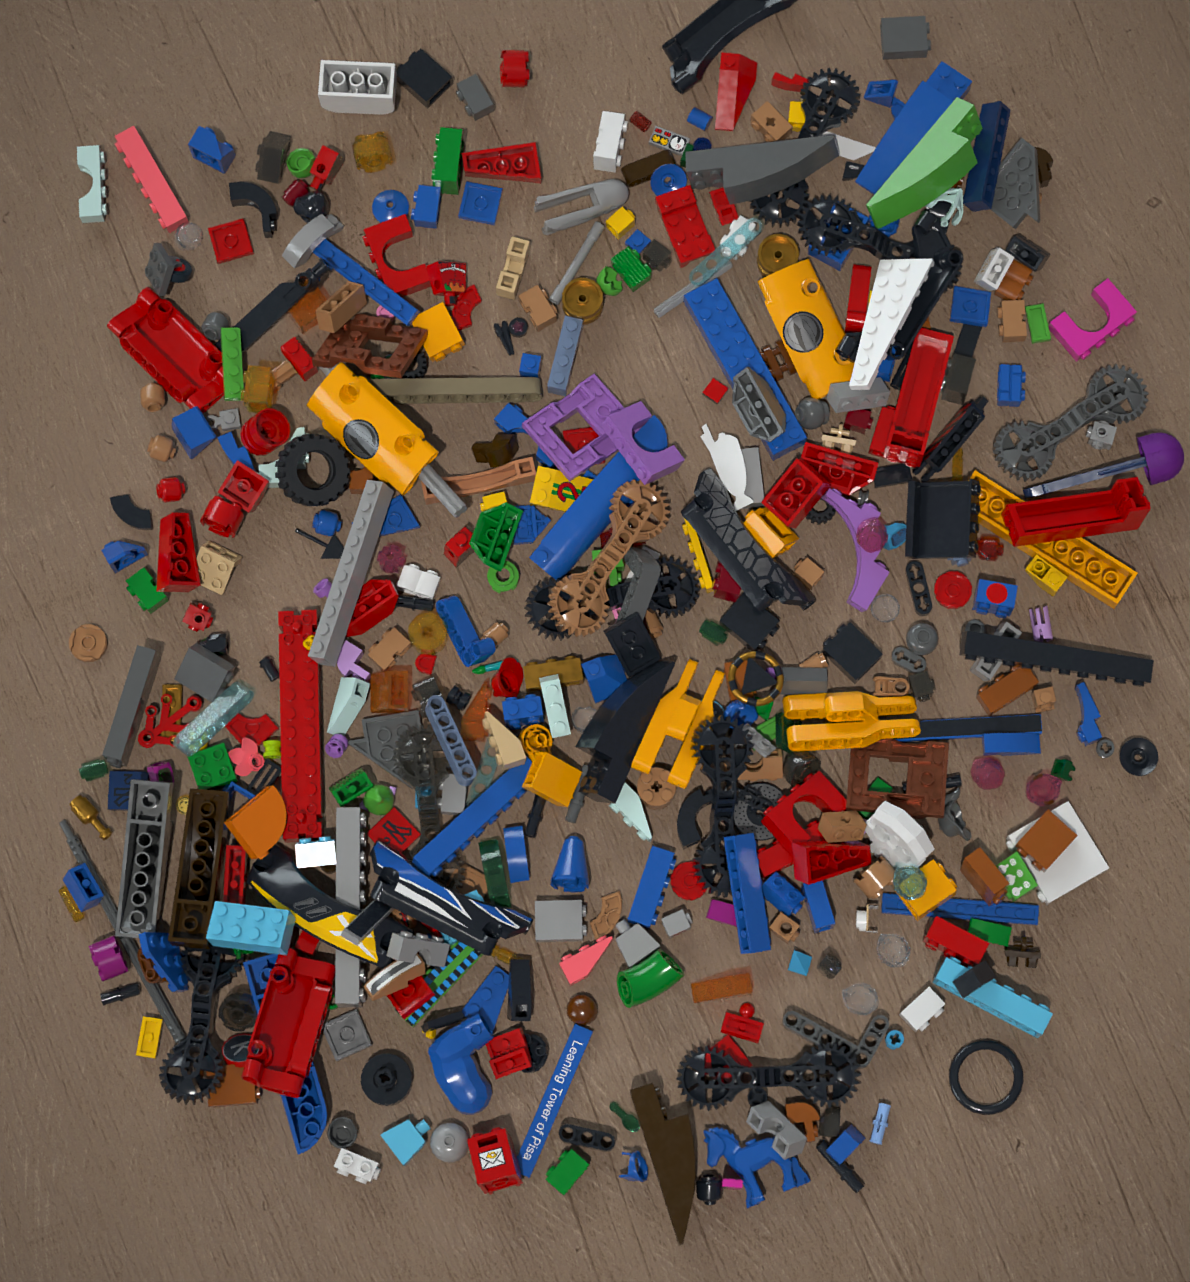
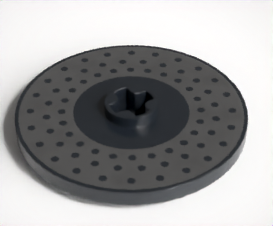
[733,783,784,841]

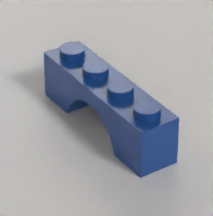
[494,403,556,469]

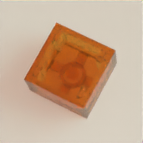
[287,279,327,334]

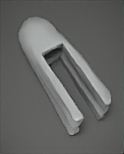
[534,179,629,235]

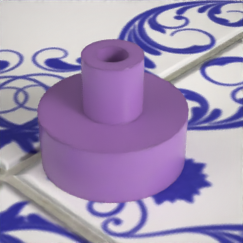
[313,579,332,598]

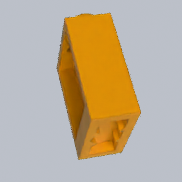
[744,507,800,558]

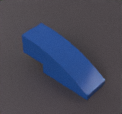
[217,432,256,472]
[982,733,1041,756]

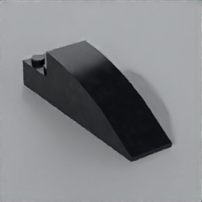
[575,661,675,804]

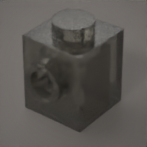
[642,239,672,272]
[907,671,936,703]

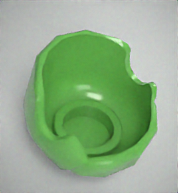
[596,267,622,296]

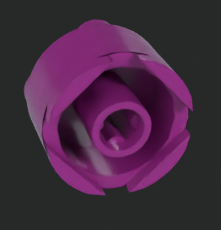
[89,936,129,982]

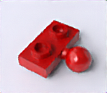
[720,1003,764,1044]

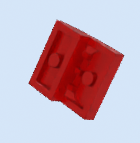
[486,1027,532,1079]

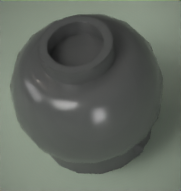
[795,398,830,430]
[906,623,939,656]

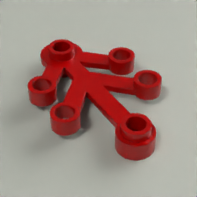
[138,694,202,748]

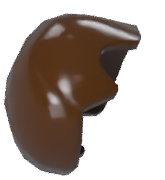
[566,995,598,1025]

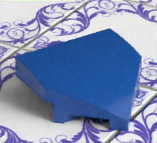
[513,505,551,545]

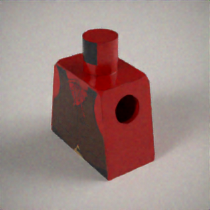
[310,145,345,191]
[443,526,475,568]

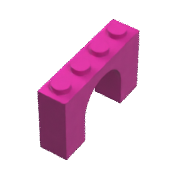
[1048,278,1137,362]

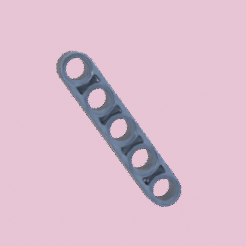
[425,695,477,787]

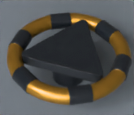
[728,651,784,706]

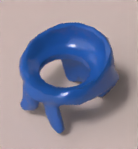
[619,1151,648,1182]

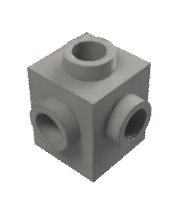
[1086,421,1117,450]

